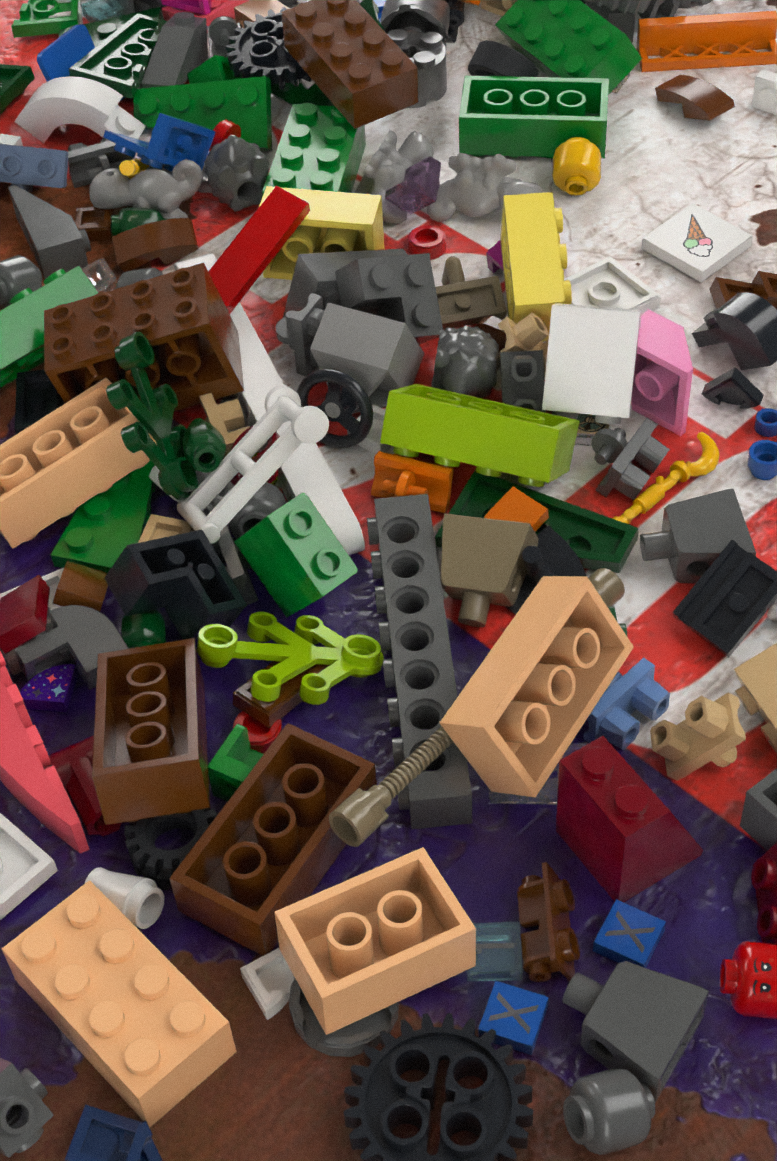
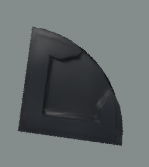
[701,367,764,409]

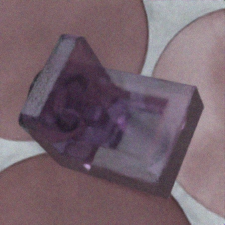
[385,156,441,214]

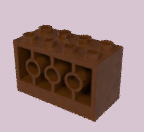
[44,262,244,411]

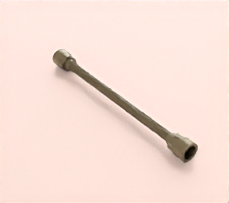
[329,568,625,847]

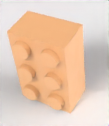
[275,847,476,1035]

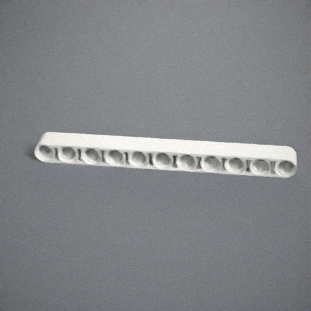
[174,253,365,555]

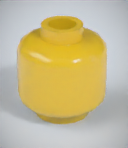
[552,137,602,195]

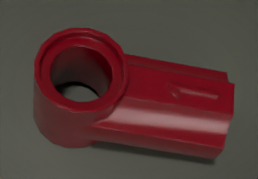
[49,735,123,837]

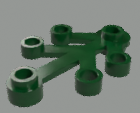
[106,332,198,500]

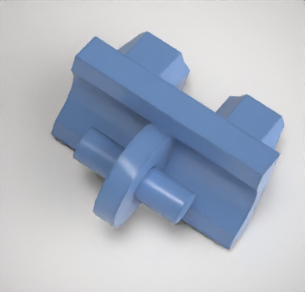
[584,658,670,750]

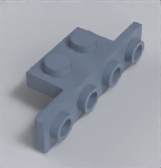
[0,144,68,192]

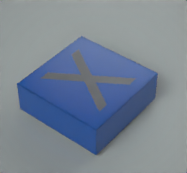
[593,899,666,968]
[478,981,549,1055]

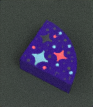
[20,664,79,712]

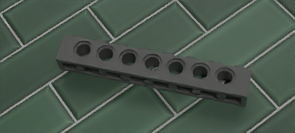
[367,494,473,829]

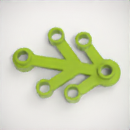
[197,612,384,705]

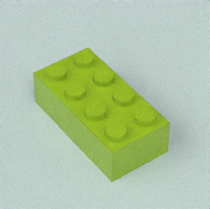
[380,384,580,487]

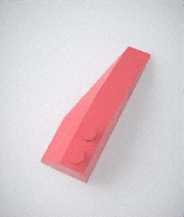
[0,651,90,854]

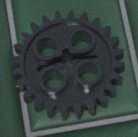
[226,7,312,89]
[343,1013,533,1161]

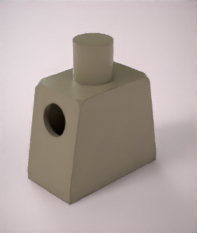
[441,513,539,627]

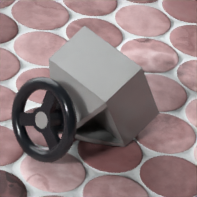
[296,303,424,448]

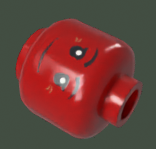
[719,941,777,1019]

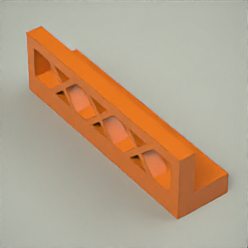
[636,11,777,72]

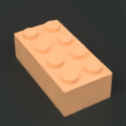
[0,378,157,549]
[440,576,634,798]
[2,880,237,1128]

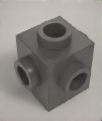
[0,1058,54,1158]

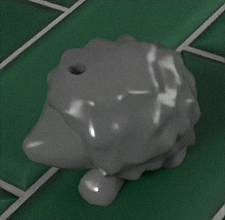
[204,135,270,212]
[431,325,500,398]

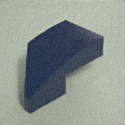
[65,1104,163,1161]

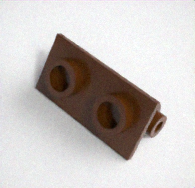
[517,862,580,982]

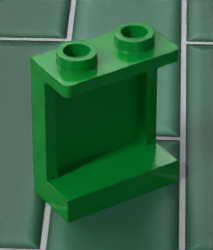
[235,493,358,618]

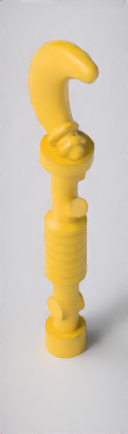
[119,158,149,179]
[612,432,719,524]

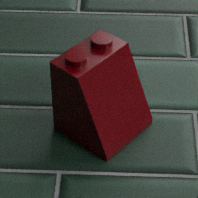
[556,736,703,902]

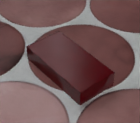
[0,575,50,654]

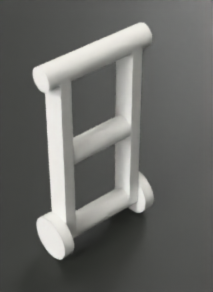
[177,385,329,544]

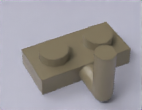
[435,256,507,330]

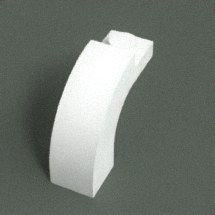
[14,76,146,143]

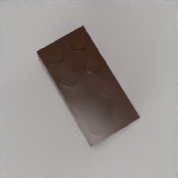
[281,0,418,129]
[92,638,210,825]
[169,723,377,956]

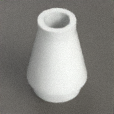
[85,867,164,929]

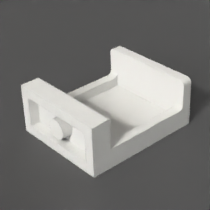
[542,303,642,424]

